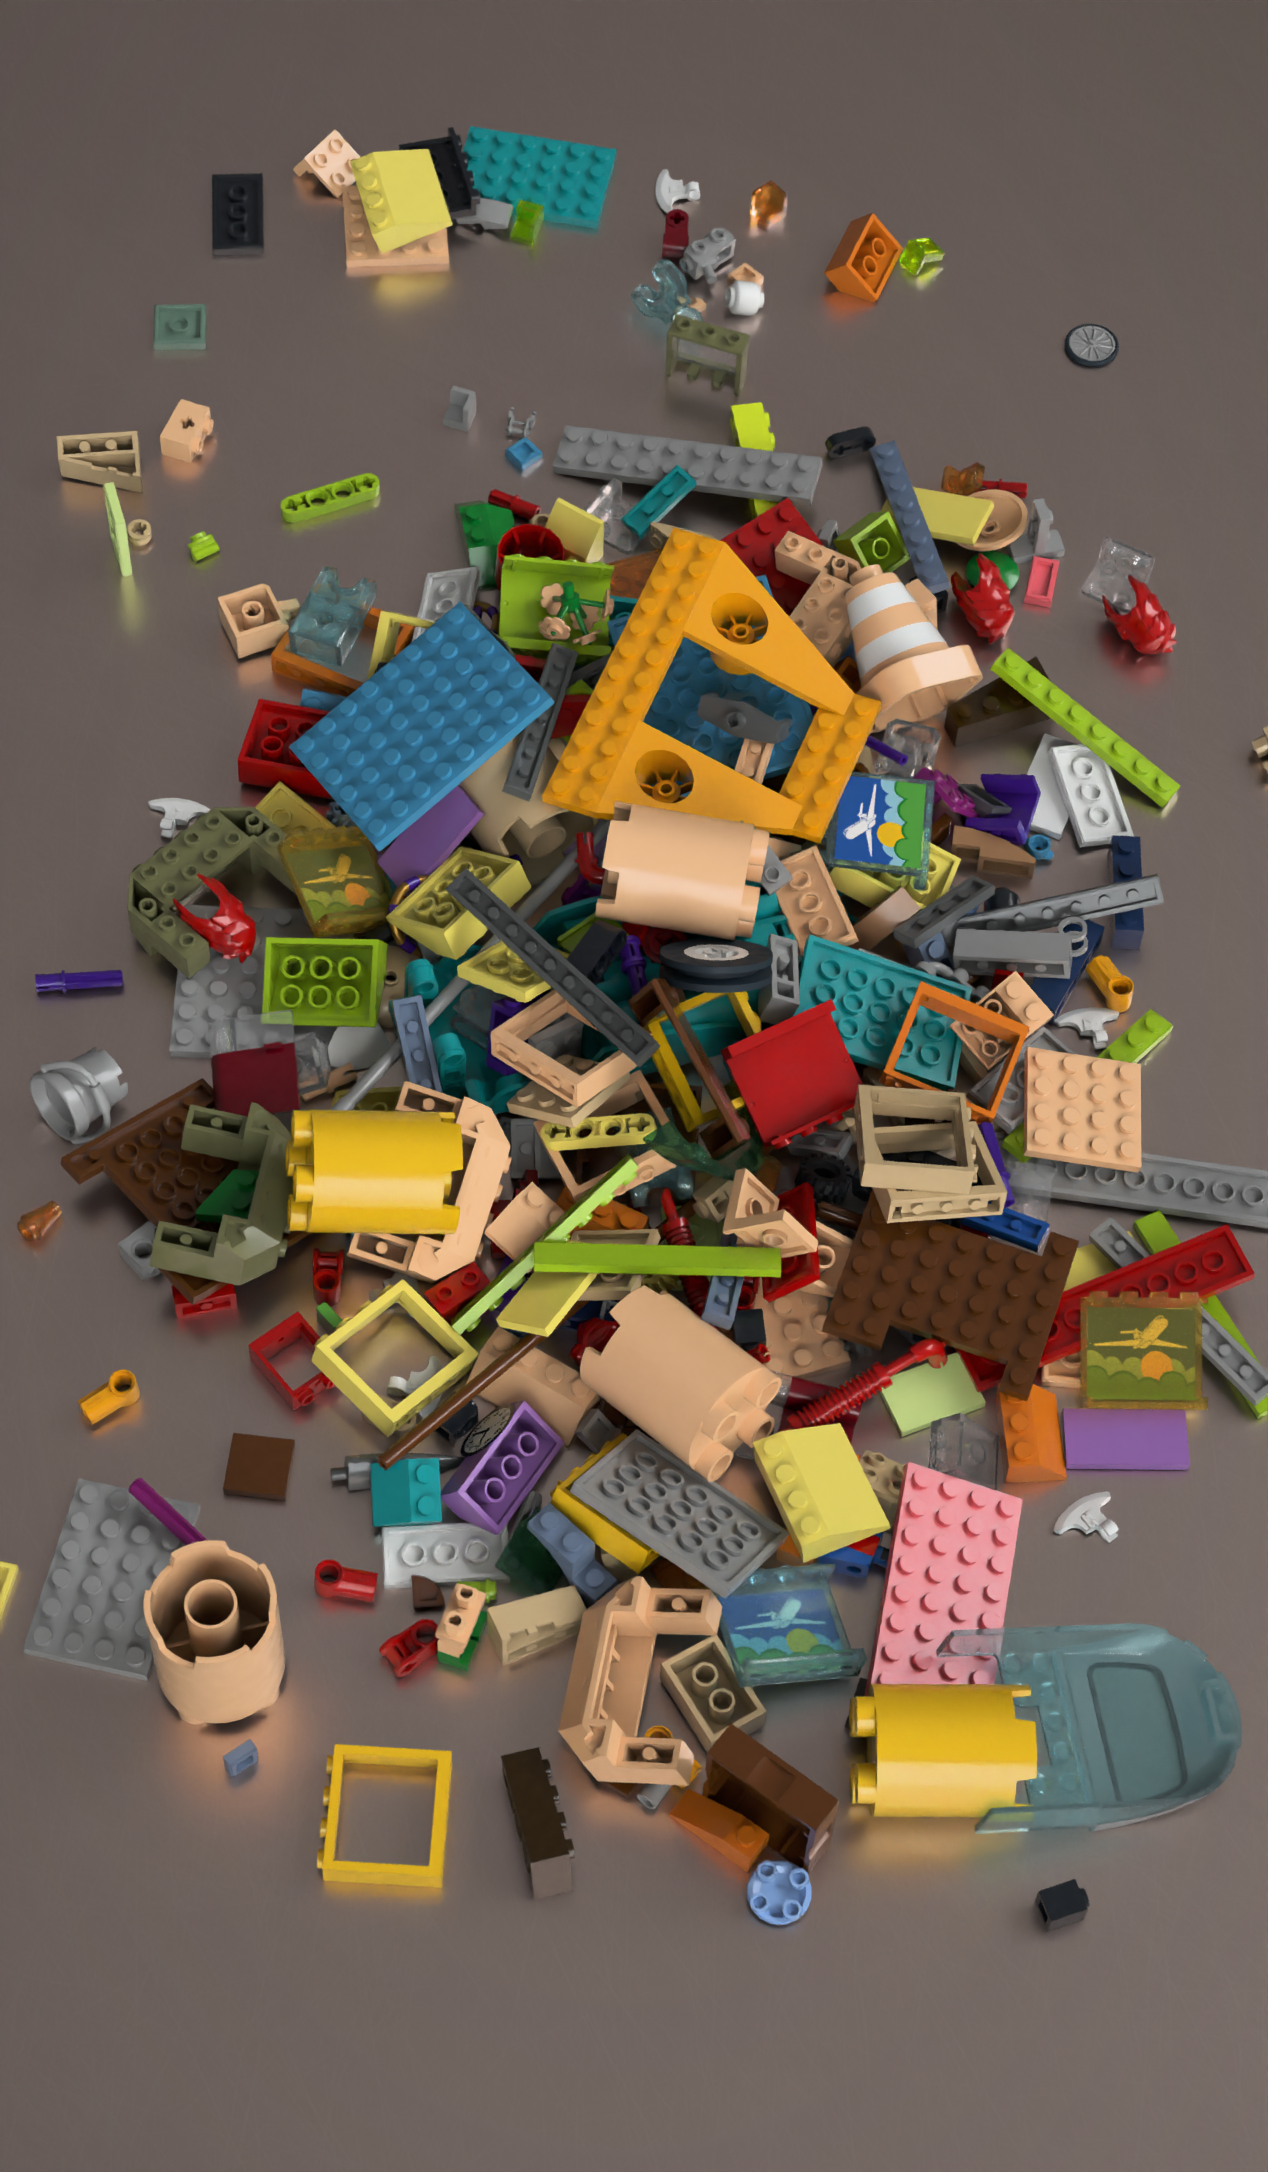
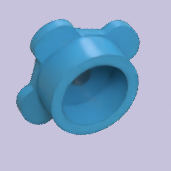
[1023,834,1054,861]

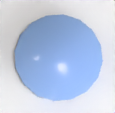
[747,1860,812,1925]

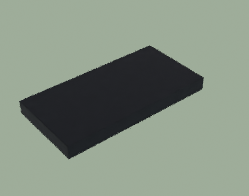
[212,173,264,256]

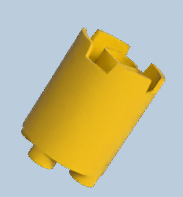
[285,1109,463,1234]
[849,1684,1037,1817]

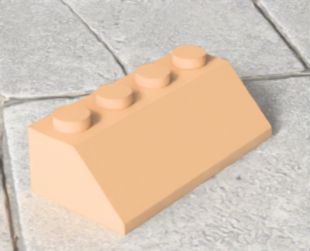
[466,1326,601,1449]

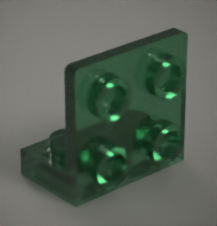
[495,1506,563,1595]

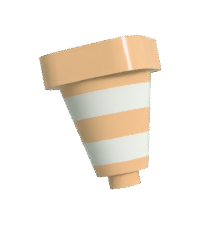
[845,564,983,734]

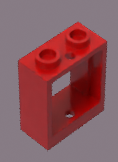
[248,1311,336,1411]

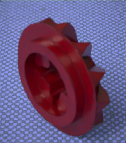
[642,927,688,965]

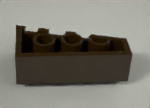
[944,656,1051,748]
[501,1747,575,1900]

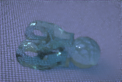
[631,260,703,324]

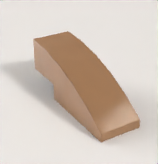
[950,825,1036,879]
[847,885,921,951]

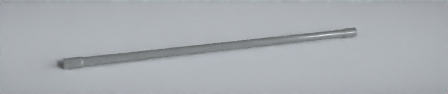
[330,784,654,1110]

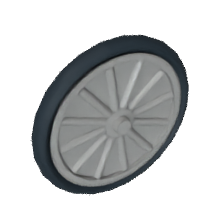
[1065,324,1119,367]

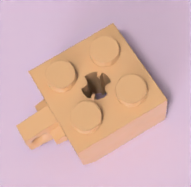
[217,583,301,658]

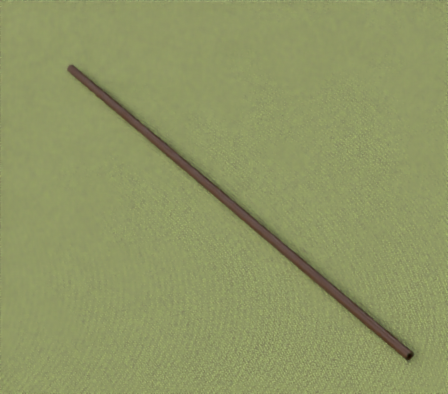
[377,974,983,1470]

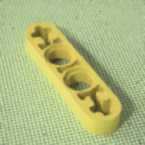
[540,1113,658,1151]

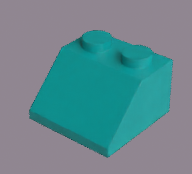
[370,1458,442,1527]

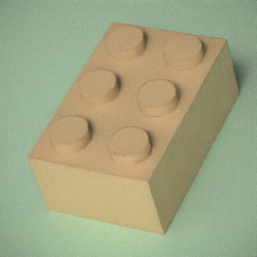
[660,1635,767,1752]

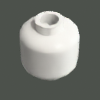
[724,280,764,316]

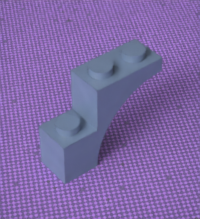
[527,1502,617,1609]

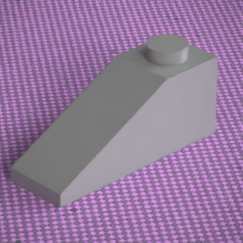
[758,933,800,1024]

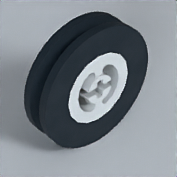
[659,939,773,993]

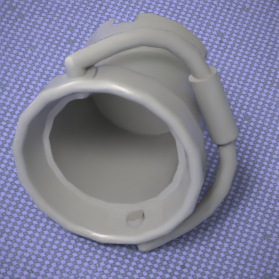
[30,1047,128,1144]

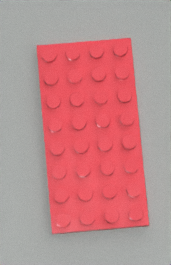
[865,1462,1023,1696]

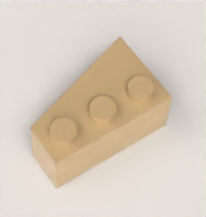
[57,431,143,493]
[487,1585,587,1666]

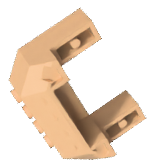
[774,531,861,668]
[346,1081,512,1284]
[558,1576,722,1786]

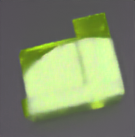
[510,200,544,245]

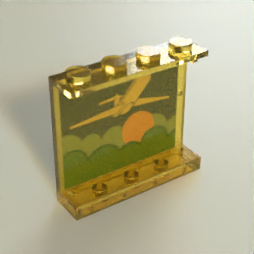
[276,825,393,938]
[1080,1291,1208,1410]

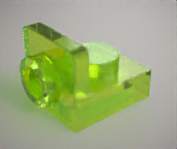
[899,238,945,275]

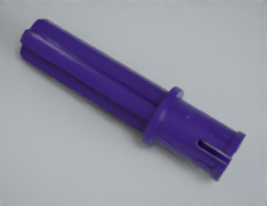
[35,970,123,993]
[978,1122,1015,1208]

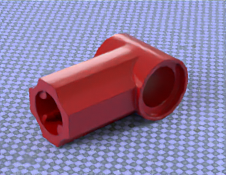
[314,1559,378,1602]

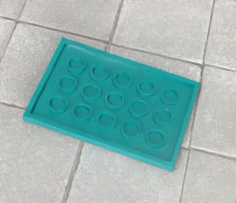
[462,126,617,229]
[792,934,972,1091]

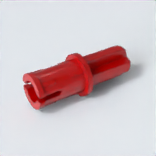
[974,479,1028,499]
[488,489,541,520]

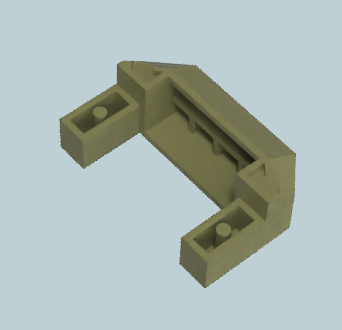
[127,807,307,979]
[150,1102,293,1286]

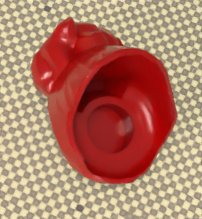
[568,1317,620,1366]

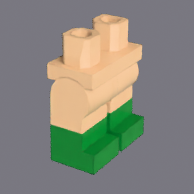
[435,1583,487,1671]

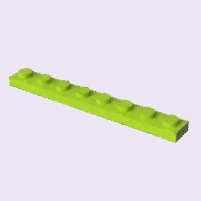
[990,648,1181,808]
[1002,1009,1173,1164]
[451,1154,639,1335]

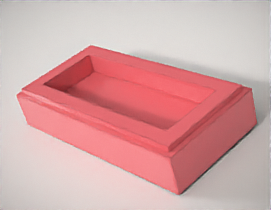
[1024,556,1059,608]

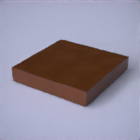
[223,1433,295,1500]

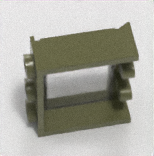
[665,314,750,396]

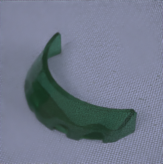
[643,1080,765,1181]

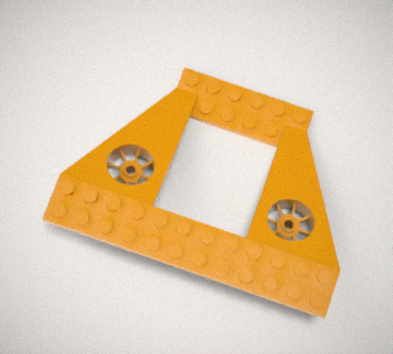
[542,527,881,844]

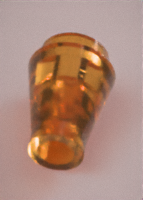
[17,1201,62,1242]

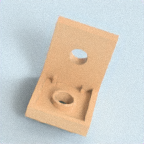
[722,1168,819,1258]

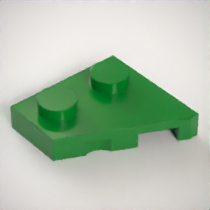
[195,1169,259,1223]

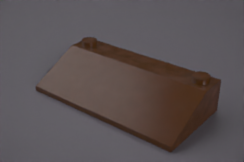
[628,978,751,1159]

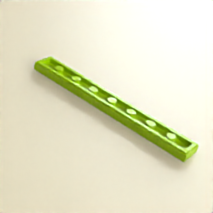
[1133,1210,1268,1419]
[534,1242,781,1277]

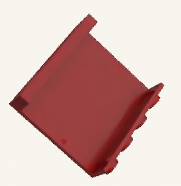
[720,999,863,1150]

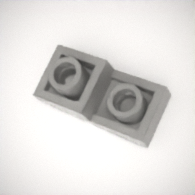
[455,198,513,229]

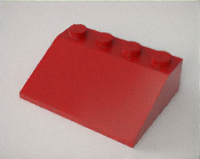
[237,699,333,799]

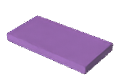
[377,785,485,897]
[1062,1408,1190,1470]

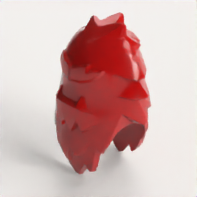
[951,554,1015,644]
[1102,575,1177,654]
[173,873,256,963]

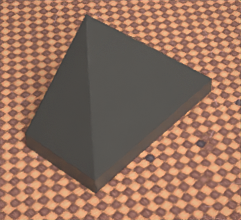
[957,784,1012,826]

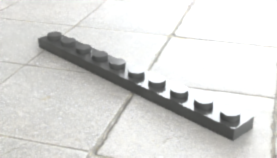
[446,868,660,1068]

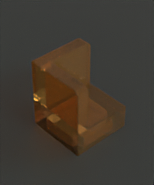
[750,180,788,228]

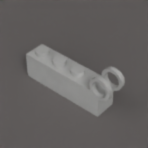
[953,917,1088,979]

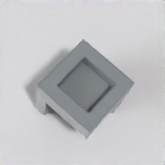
[443,386,476,432]

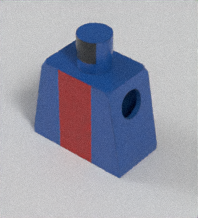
[817,1531,890,1578]

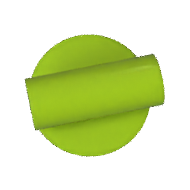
[187,531,220,562]

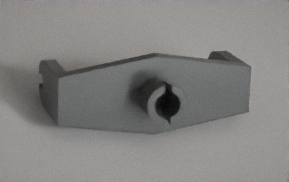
[697,691,792,744]

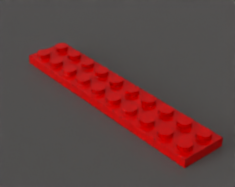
[955,1224,1255,1392]

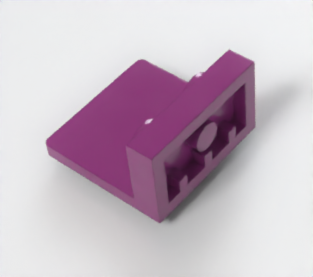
[908,767,979,818]

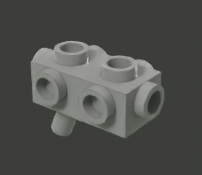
[679,227,736,284]

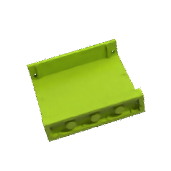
[498,554,614,666]

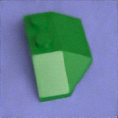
[454,500,515,590]

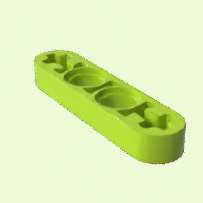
[281,473,380,523]

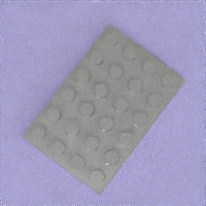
[570,1429,790,1599]
[23,1478,200,1681]

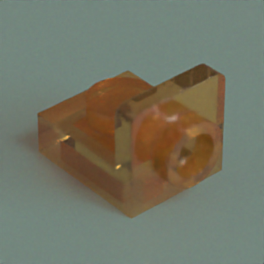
[941,462,985,496]

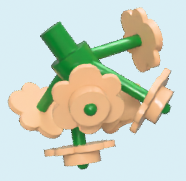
[538,581,615,645]

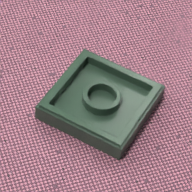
[153,304,207,350]

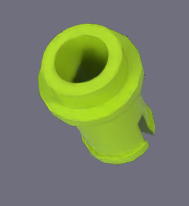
[458,1578,497,1603]

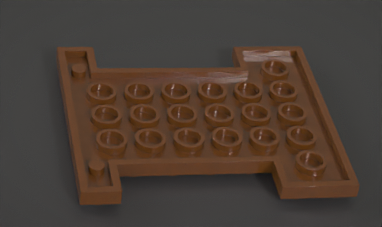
[61,1078,312,1305]
[822,1189,1079,1401]

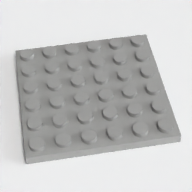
[169,905,356,1062]

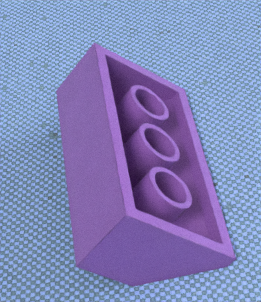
[441,1400,565,1535]

